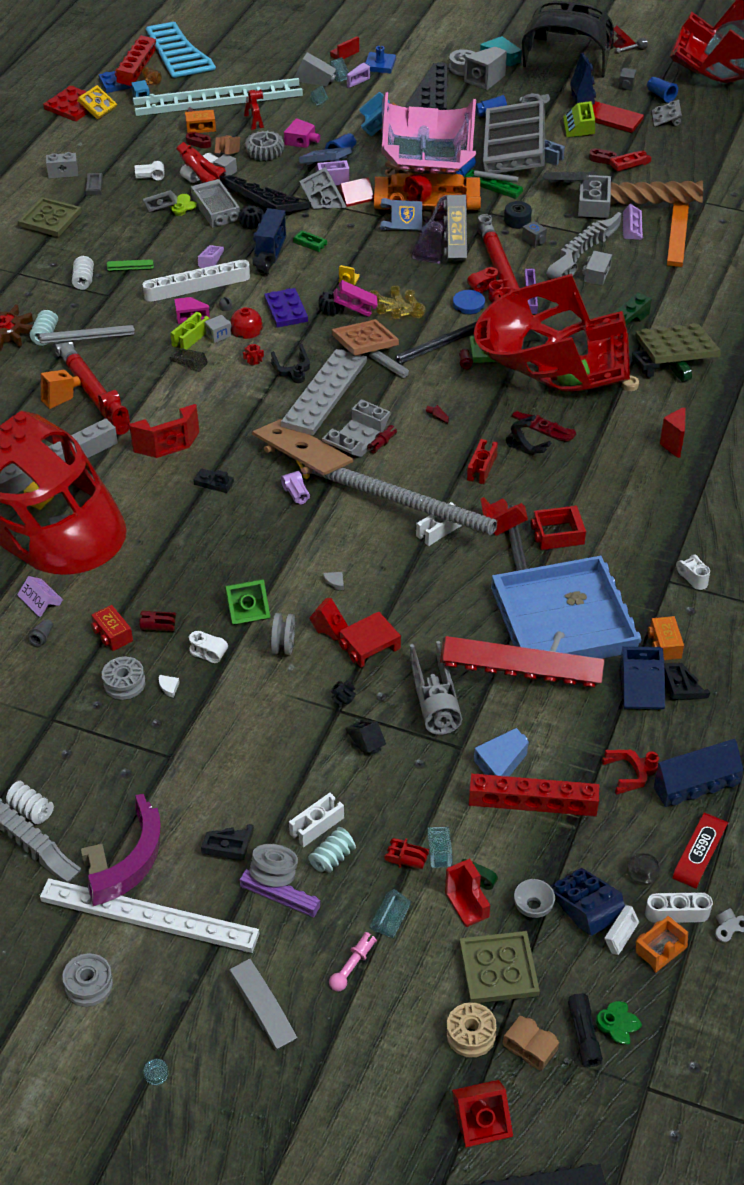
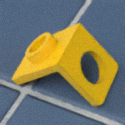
[339,265,360,286]

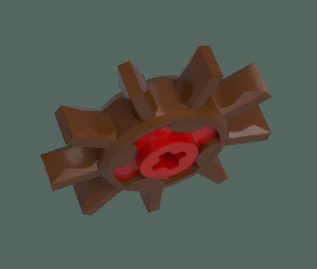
[0,304,33,351]

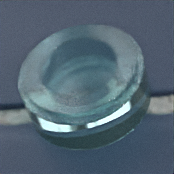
[144,1059,168,1085]

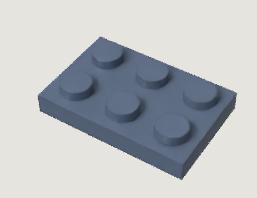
[299,147,352,165]

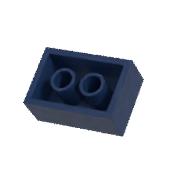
[253,208,287,264]

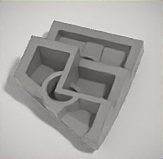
[299,167,347,209]

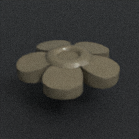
[565,591,587,605]

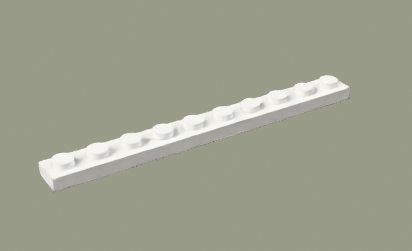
[40,878,259,953]

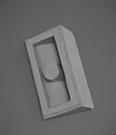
[143,190,177,212]

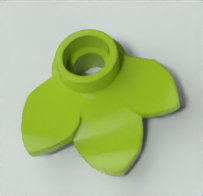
[169,194,197,216]

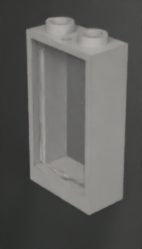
[191,179,240,228]

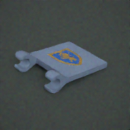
[380,198,422,231]

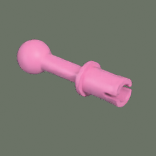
[329,932,377,991]

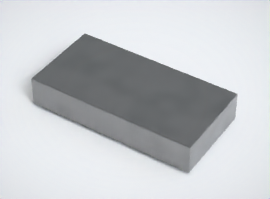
[86,173,103,195]

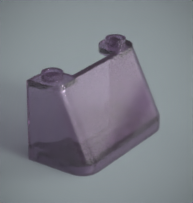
[412,195,447,264]

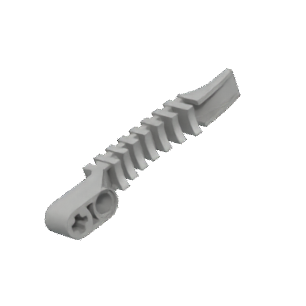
[546,212,622,279]
[0,799,81,883]

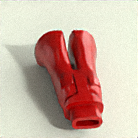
[176,142,226,189]

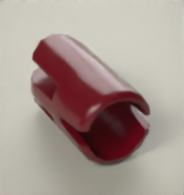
[139,611,176,632]

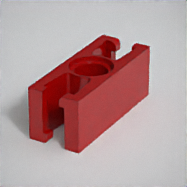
[467,439,498,484]

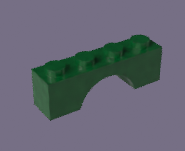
[614,292,652,327]

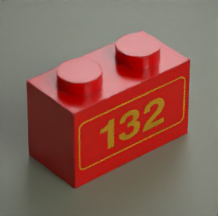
[91,605,133,651]

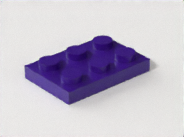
[264,288,308,328]

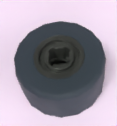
[504,201,532,229]

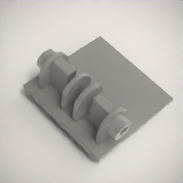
[652,99,682,126]

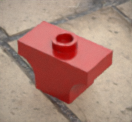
[309,598,348,640]

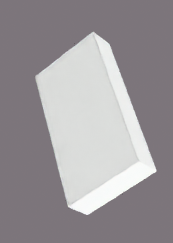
[605,905,639,955]

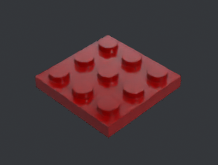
[43,86,89,122]

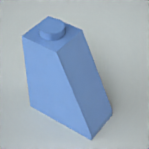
[474,728,529,776]

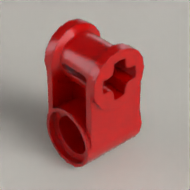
[467,267,498,293]

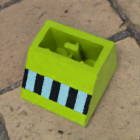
[563,101,595,137]

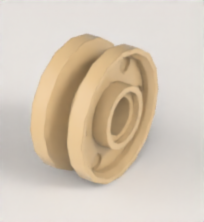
[447,1003,496,1057]

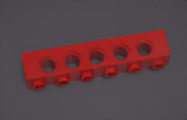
[115,35,156,86]
[469,773,599,817]

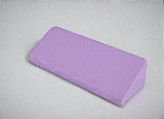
[623,204,643,240]

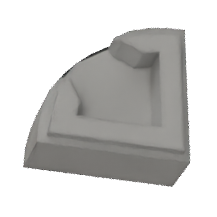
[323,572,344,590]

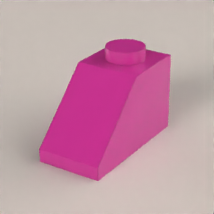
[174,297,210,324]

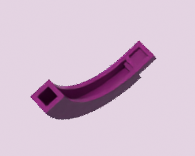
[88,794,161,906]

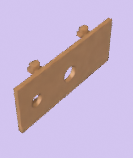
[252,419,353,476]

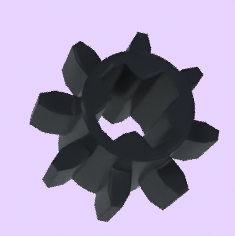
[331,680,356,706]

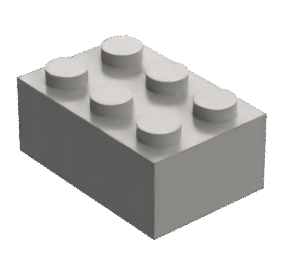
[578,175,611,218]

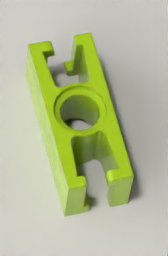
[170,312,210,352]

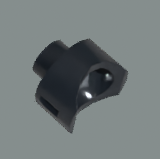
[253,251,276,275]

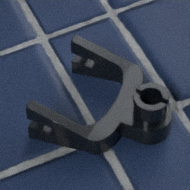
[271,344,310,383]
[505,415,552,454]

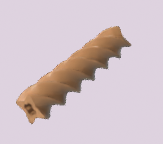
[610,180,703,205]

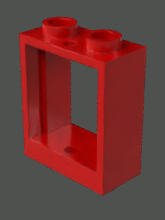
[530,506,586,550]

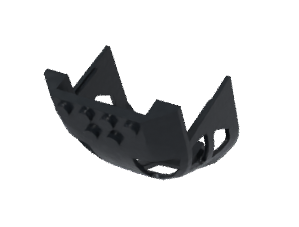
[522,1,614,77]

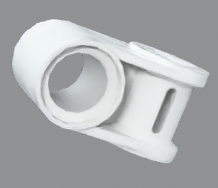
[676,555,710,590]
[189,631,228,663]

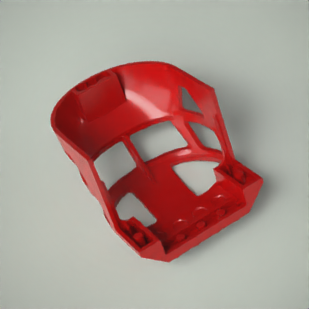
[474,274,630,391]
[0,410,126,575]

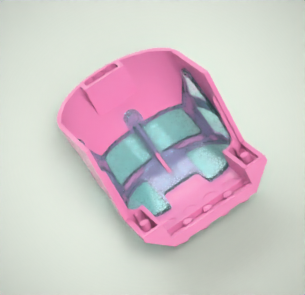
[381,92,476,174]

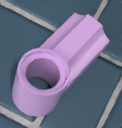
[281,471,310,505]

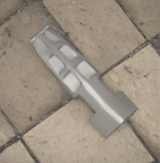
[410,641,462,735]

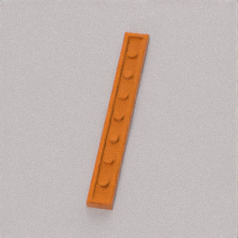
[667,201,689,267]

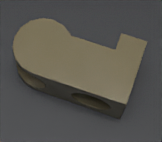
[81,844,108,874]

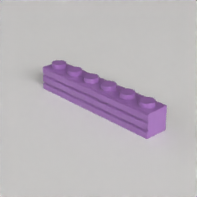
[524,269,538,314]
[240,869,320,918]

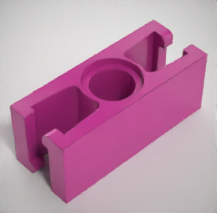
[334,280,378,317]

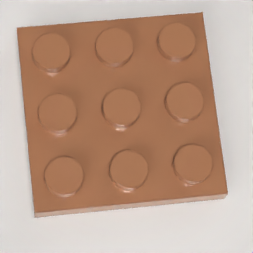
[332,319,399,356]

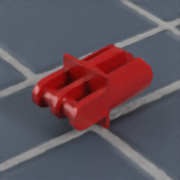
[384,838,430,870]

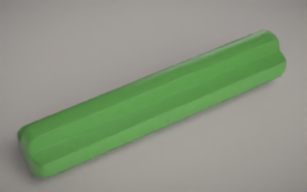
[107,259,154,271]

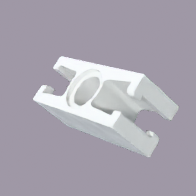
[416,502,462,546]
[289,793,344,848]

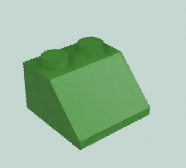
[224,579,271,625]

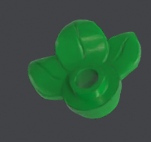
[596,1001,642,1045]

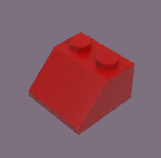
[452,1080,513,1147]

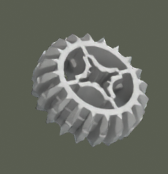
[245,130,284,161]

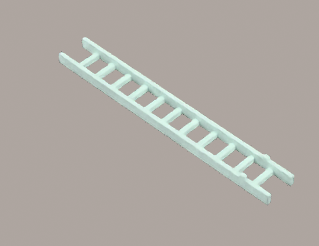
[133,78,303,116]

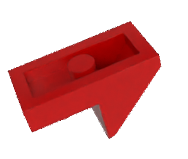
[614,25,636,48]

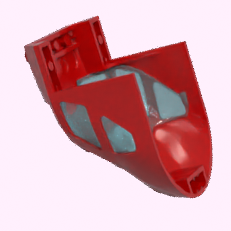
[669,0,744,83]

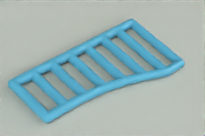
[146,22,216,78]

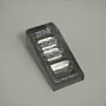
[170,348,208,372]

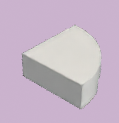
[159,675,179,698]

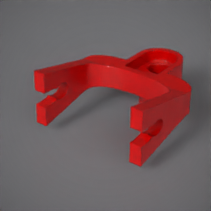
[244,89,264,130]
[602,749,659,795]

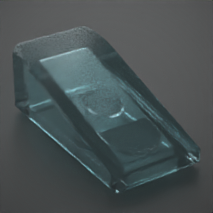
[427,827,452,868]

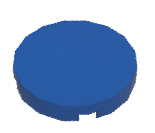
[453,290,485,314]

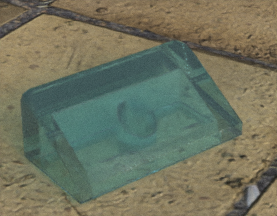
[369,889,412,938]

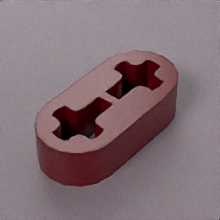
[186,132,212,149]
[589,148,617,165]

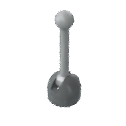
[615,37,648,53]

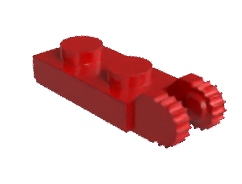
[609,150,652,171]

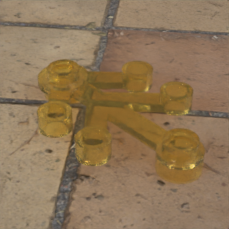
[370,285,426,318]

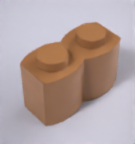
[502,1016,559,1071]

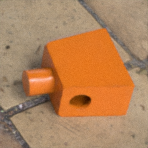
[41,370,81,409]

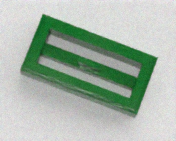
[293,230,327,252]

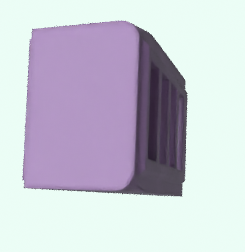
[347,63,370,88]
[198,245,224,268]

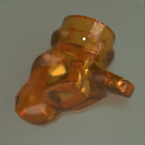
[142,67,162,85]

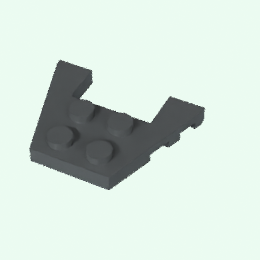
[544,171,597,182]

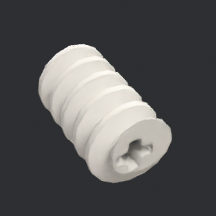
[72,256,94,290]
[6,780,54,824]

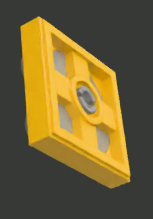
[77,85,117,120]

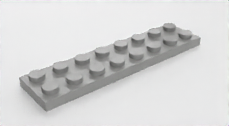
[281,349,367,435]

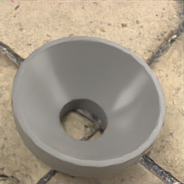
[514,879,555,918]

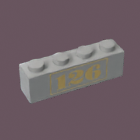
[444,195,467,261]

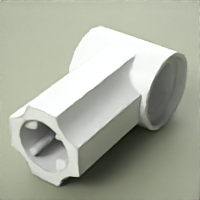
[135,161,164,181]

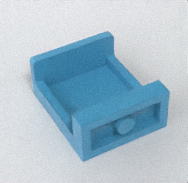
[359,92,390,137]

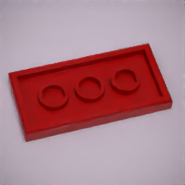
[592,101,644,133]

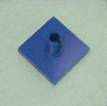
[365,46,396,74]

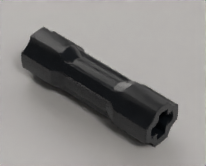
[568,993,603,1068]

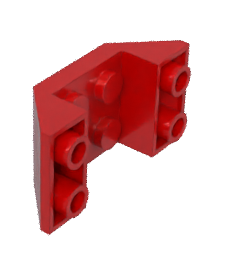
[129,404,199,458]

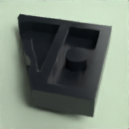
[664,663,710,699]
[201,824,254,860]

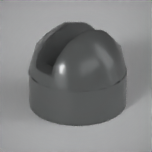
[219,297,232,311]

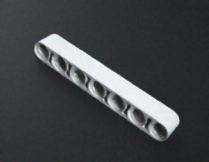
[143,260,250,302]

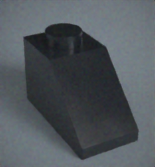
[345,720,386,754]

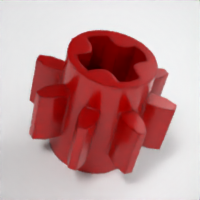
[243,344,264,365]

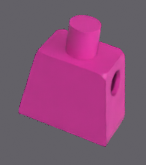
[284,118,321,148]

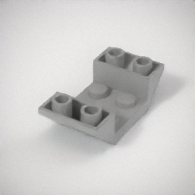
[322,399,390,457]

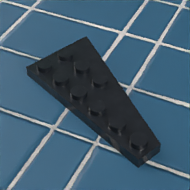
[405,62,447,110]
[220,175,311,212]

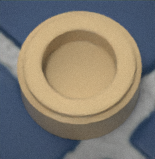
[621,376,639,391]

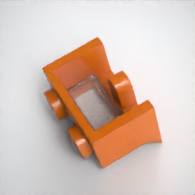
[636,916,688,973]

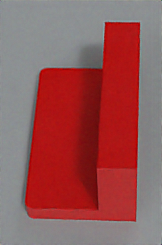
[330,36,359,61]

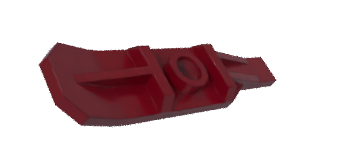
[512,410,577,441]

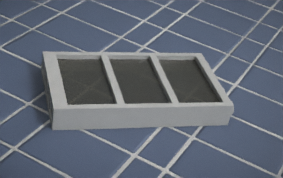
[483,100,545,173]

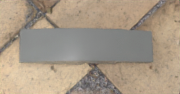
[229,959,297,1051]

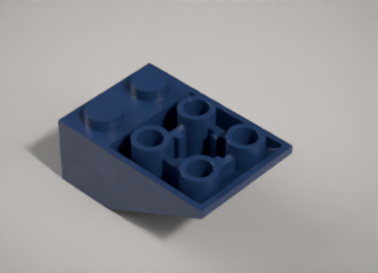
[570,53,596,104]
[620,646,665,709]
[551,868,625,936]

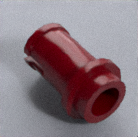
[459,349,473,369]

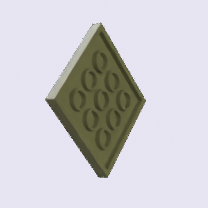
[636,323,721,364]

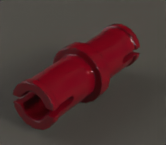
[367,425,397,454]

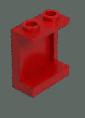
[339,611,401,668]

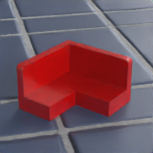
[480,497,528,536]
[445,859,490,927]

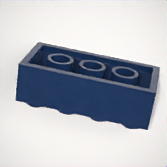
[653,738,744,807]

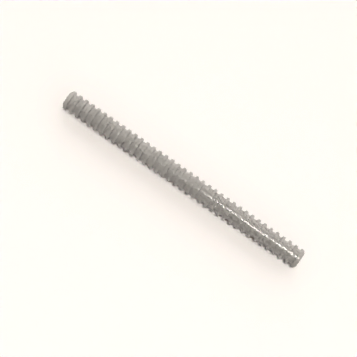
[311,467,497,535]

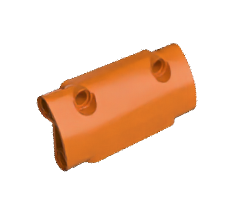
[374,173,481,210]

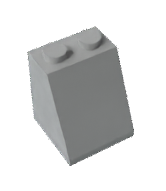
[464,47,507,90]

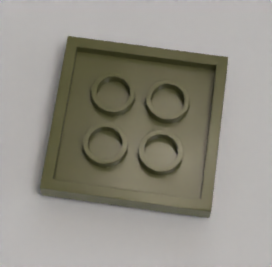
[18,197,82,237]
[459,931,540,1003]

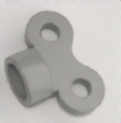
[715,908,744,943]

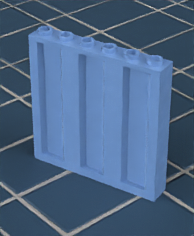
[491,556,641,659]

